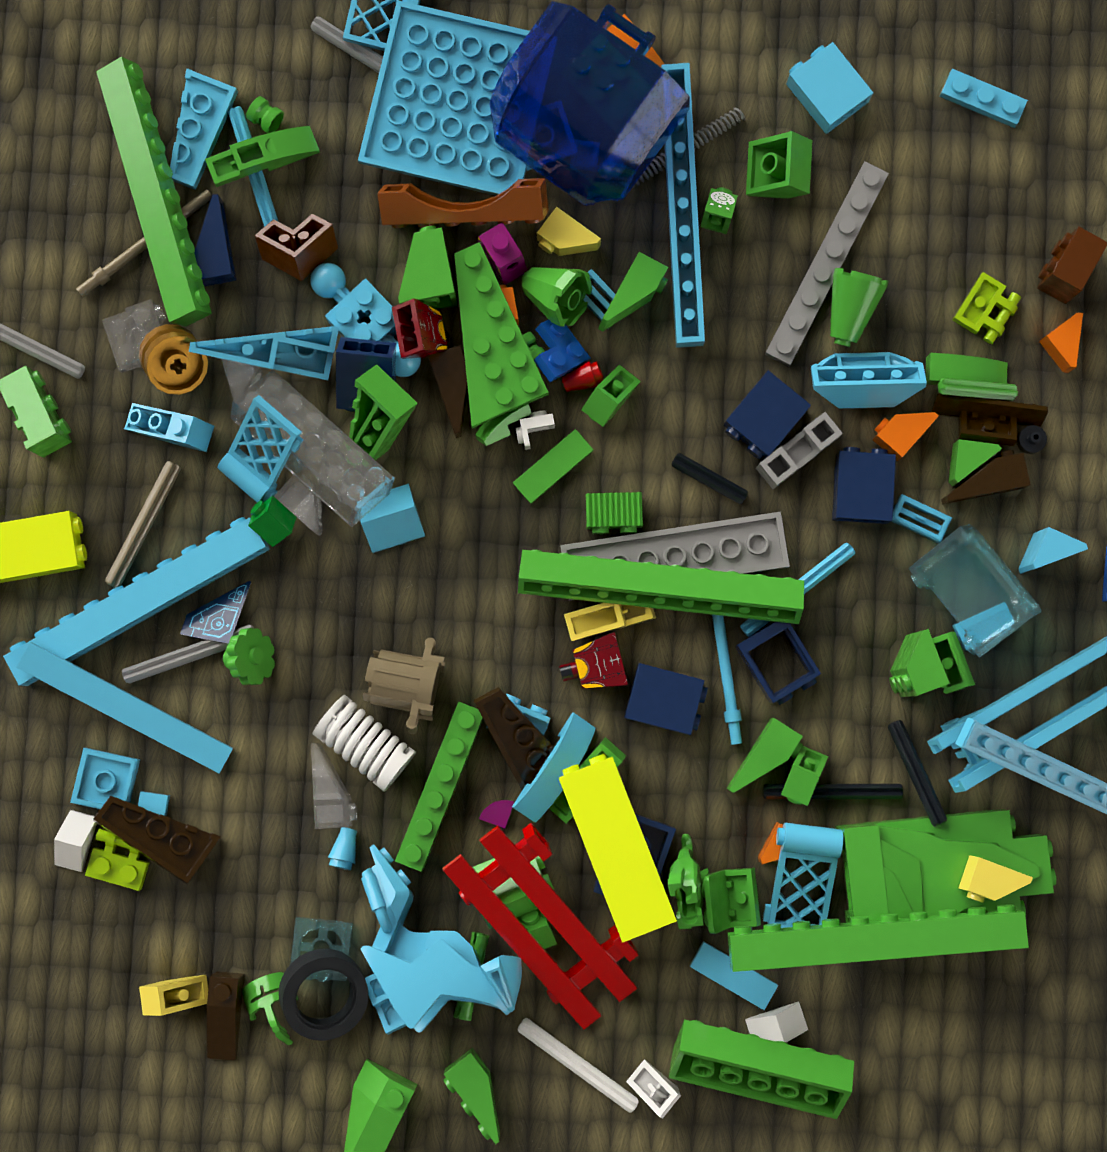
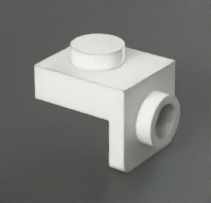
[516,411,555,450]

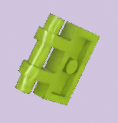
[952,272,1021,344]
[85,829,149,891]

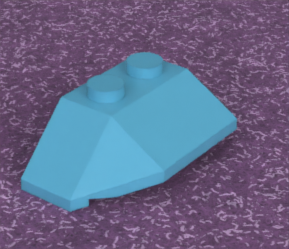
[811,352,927,409]

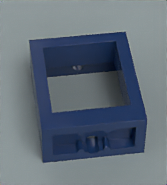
[735,622,821,705]

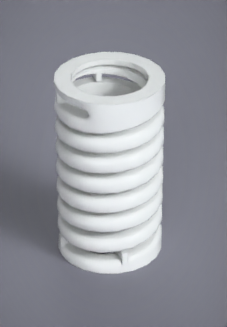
[312,695,416,792]

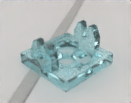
[290,917,353,982]

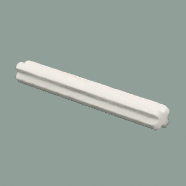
[518,1018,639,1113]

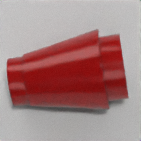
[562,361,604,392]

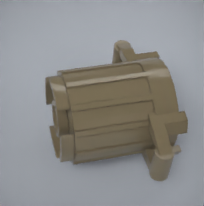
[363,638,445,734]

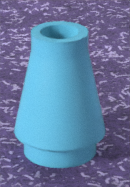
[328,827,357,870]

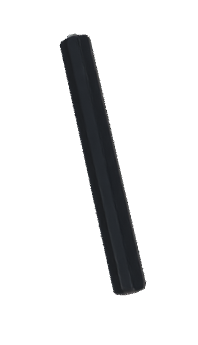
[763,784,903,799]

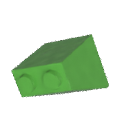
[398,226,458,310]

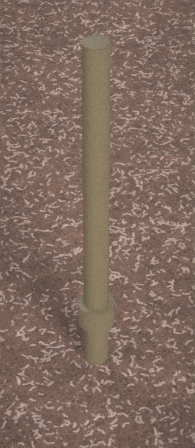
[76,189,212,297]

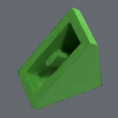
[949,439,1002,486]

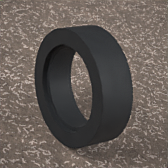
[279,949,368,1041]

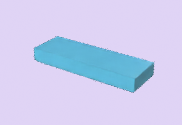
[690,941,778,1010]

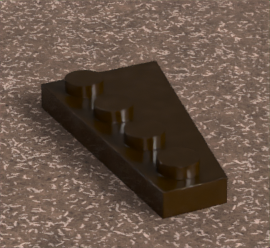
[474,687,554,790]
[93,796,221,884]

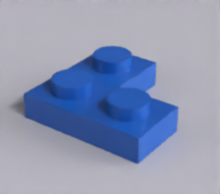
[534,319,591,382]

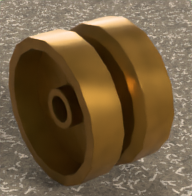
[139,324,208,395]

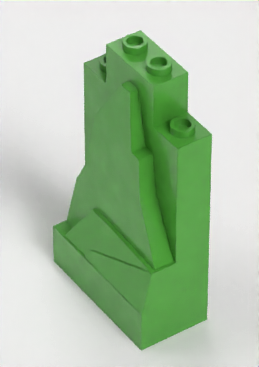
[835,809,1056,923]

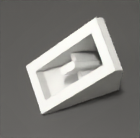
[54,810,97,872]
[745,1001,808,1042]
[626,1060,681,1119]

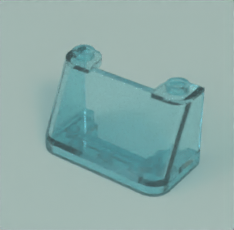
[908,525,1042,658]

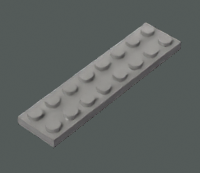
[560,512,790,601]

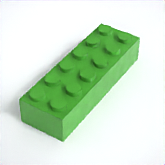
[669,1019,854,1119]

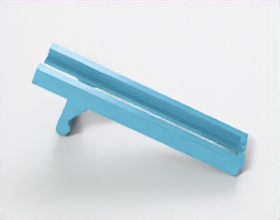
[927,636,1107,793]

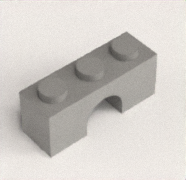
[756,412,843,489]

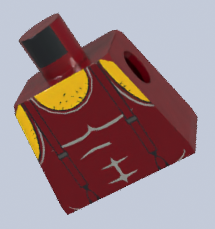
[392,299,449,359]
[559,632,628,689]

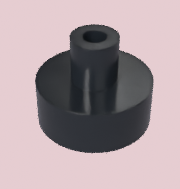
[1017,425,1047,454]

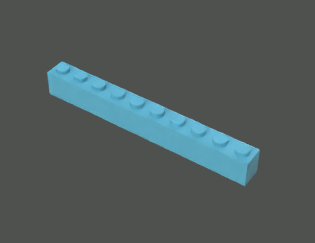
[661,63,705,348]
[3,517,270,686]

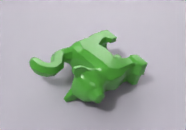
[668,833,709,929]

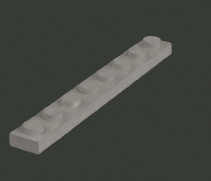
[765,161,889,367]

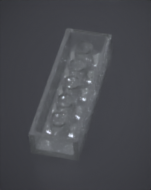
[230,369,395,527]

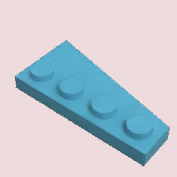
[170,68,238,190]

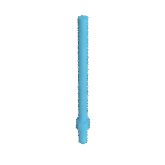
[712,615,742,745]

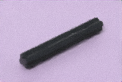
[888,720,947,827]

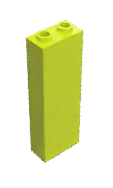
[0,511,87,583]
[559,753,677,943]

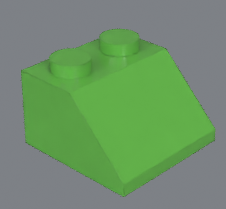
[746,131,812,199]

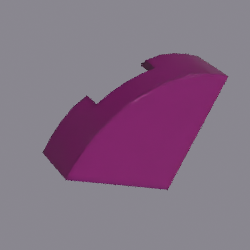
[479,800,515,828]

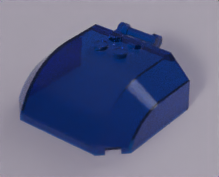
[489,1,690,206]

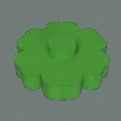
[223,628,275,685]

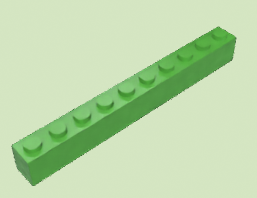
[96,57,212,327]
[518,550,804,624]
[727,904,1029,972]

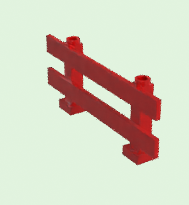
[442,823,638,1030]

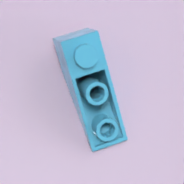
[124,403,214,452]

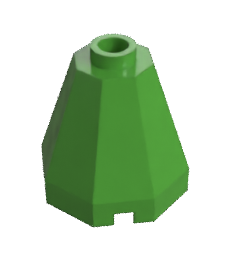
[522,267,593,327]

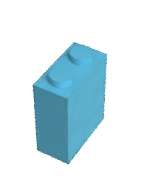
[786,42,873,134]

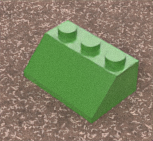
[889,629,950,697]

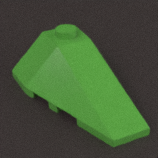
[344,1059,417,1152]

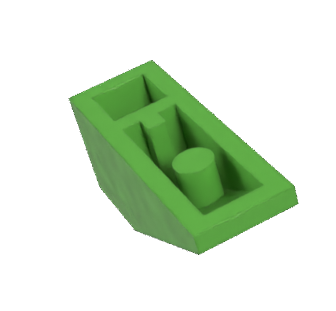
[598,252,668,332]
[726,718,803,793]

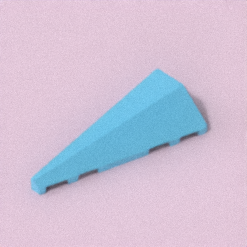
[189,326,339,380]

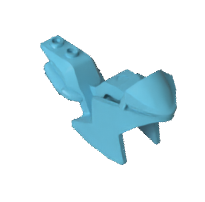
[361,844,522,1033]

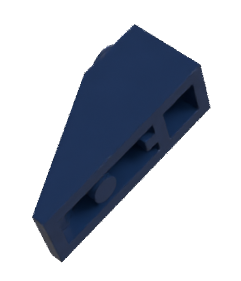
[194,194,237,286]

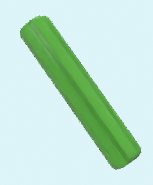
[937,378,1018,401]

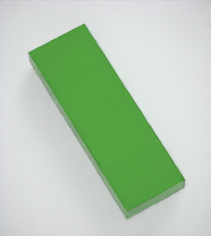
[513,429,593,504]

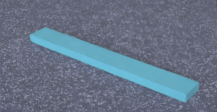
[16,642,233,773]
[955,718,1107,814]

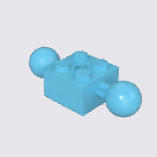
[310,263,421,377]

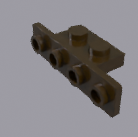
[932,393,1048,446]

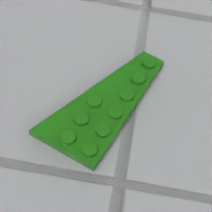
[454,242,549,429]

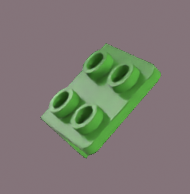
[701,868,761,934]

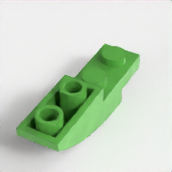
[205,126,320,187]

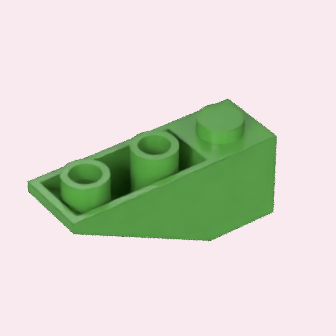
[443,1047,500,1144]

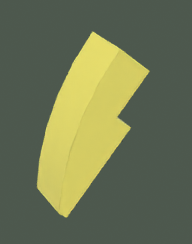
[564,603,656,641]

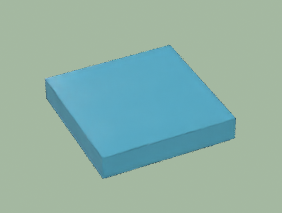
[70,748,140,809]

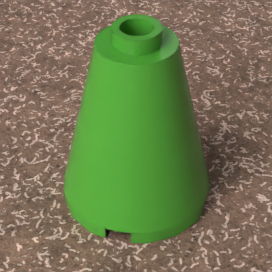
[830,268,888,347]

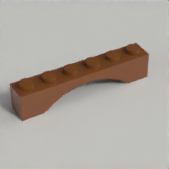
[377,178,549,228]

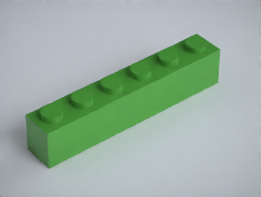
[395,701,483,872]

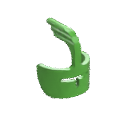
[242,972,299,1045]

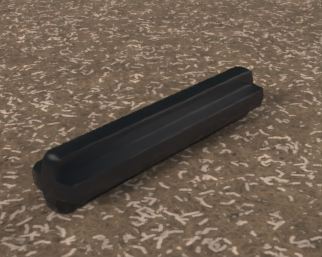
[672,453,748,504]

